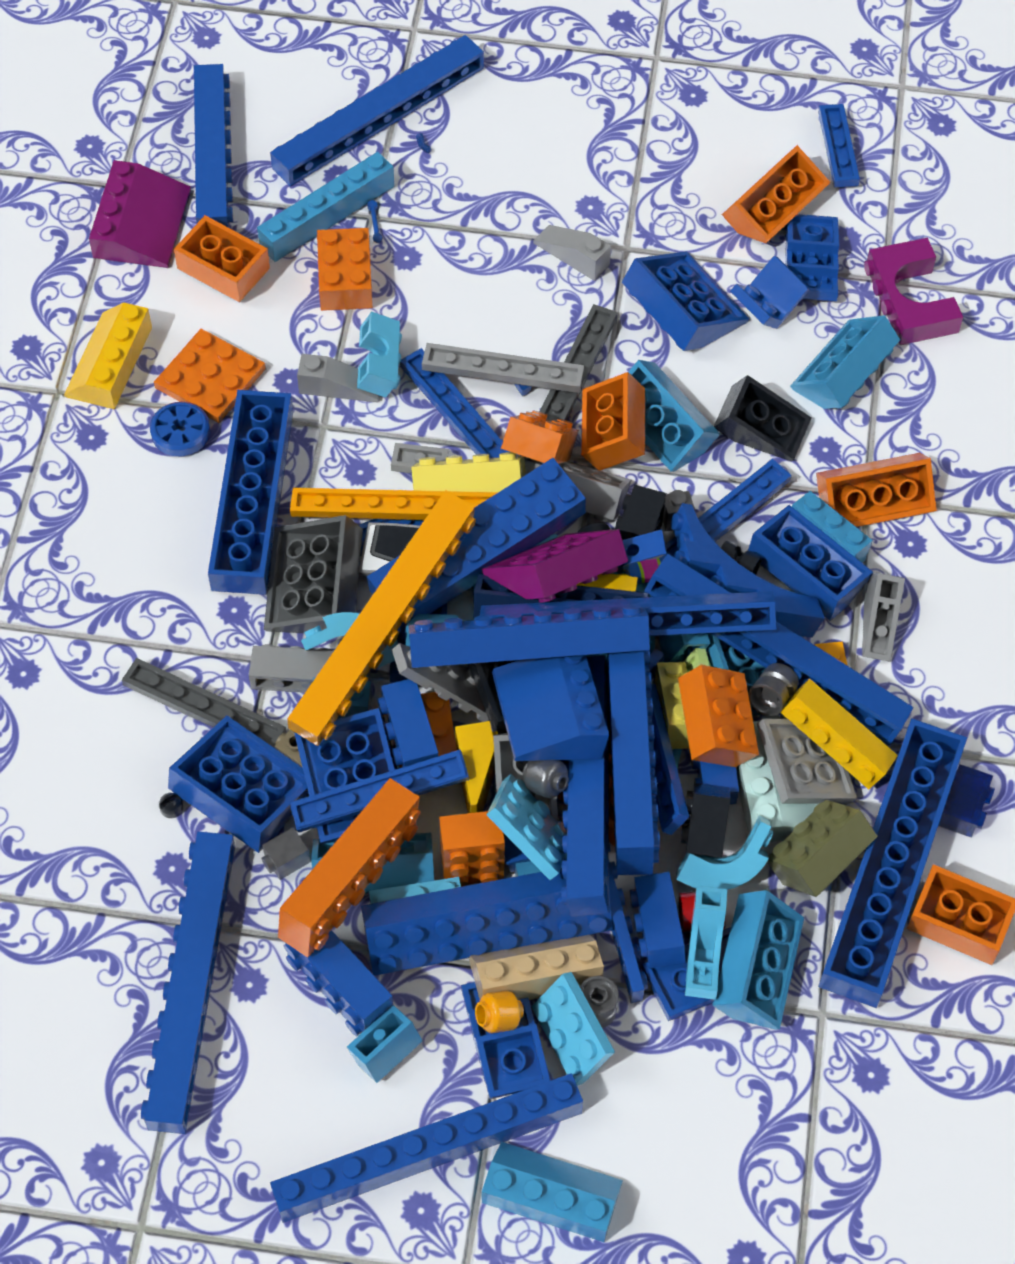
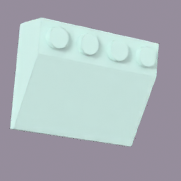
[736,721,818,842]

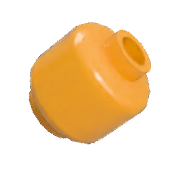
[475,990,524,1034]

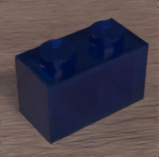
[938,764,995,838]

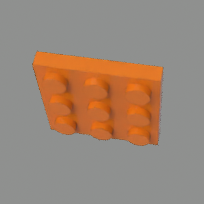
[154,328,266,423]

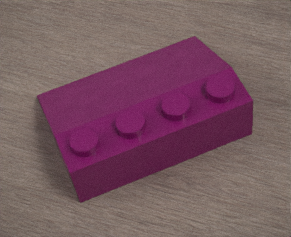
[89,160,191,268]
[482,529,628,602]

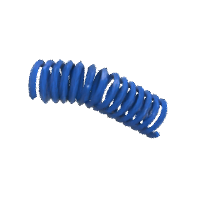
[416,132,431,153]

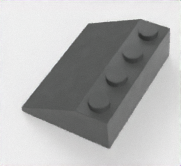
[264,515,363,633]

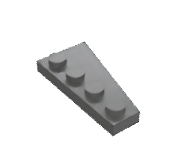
[392,643,489,722]

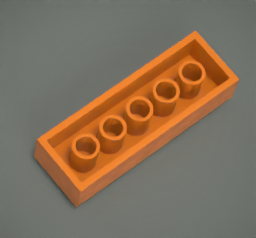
[278,778,420,957]

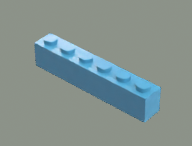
[257,152,395,262]

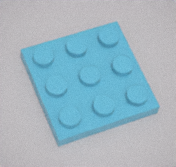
[486,774,567,880]

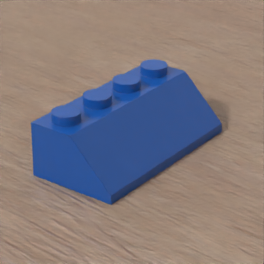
[748,505,873,621]

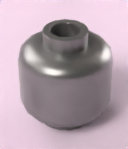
[523,760,569,798]

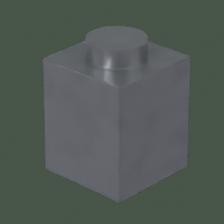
[261,827,311,880]

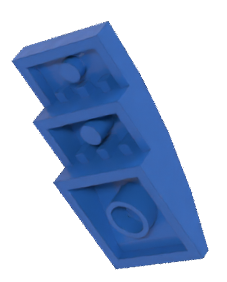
[785,214,839,301]
[461,982,550,1099]

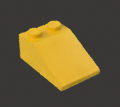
[455,721,498,813]

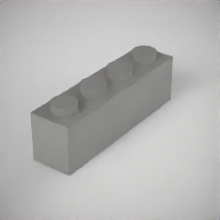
[249,644,367,693]

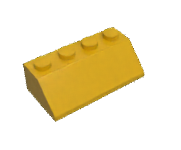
[64,302,152,409]

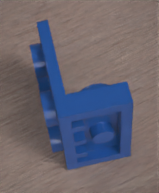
[730,256,809,329]

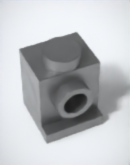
[663,490,695,531]

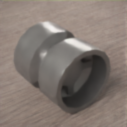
[748,663,799,716]
[580,975,619,1028]

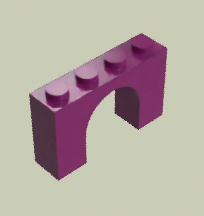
[864,237,963,345]

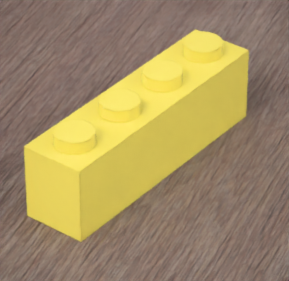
[411,452,526,492]

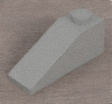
[533,225,611,281]
[297,354,379,403]
[862,573,905,662]

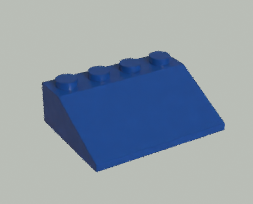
[622,251,749,351]
[492,655,609,761]
[294,708,397,844]
[168,715,308,853]

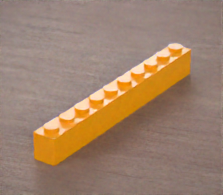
[287,490,476,746]

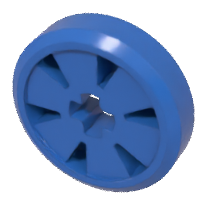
[150,402,210,457]

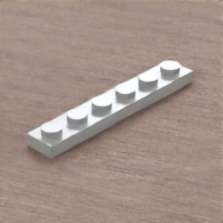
[422,343,584,393]

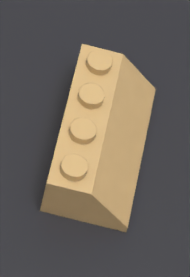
[469,935,604,1000]

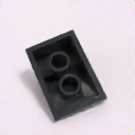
[714,375,812,461]

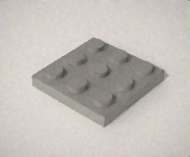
[757,719,857,804]

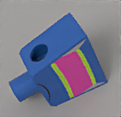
[611,530,667,584]

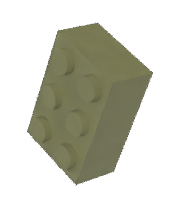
[767,800,878,897]

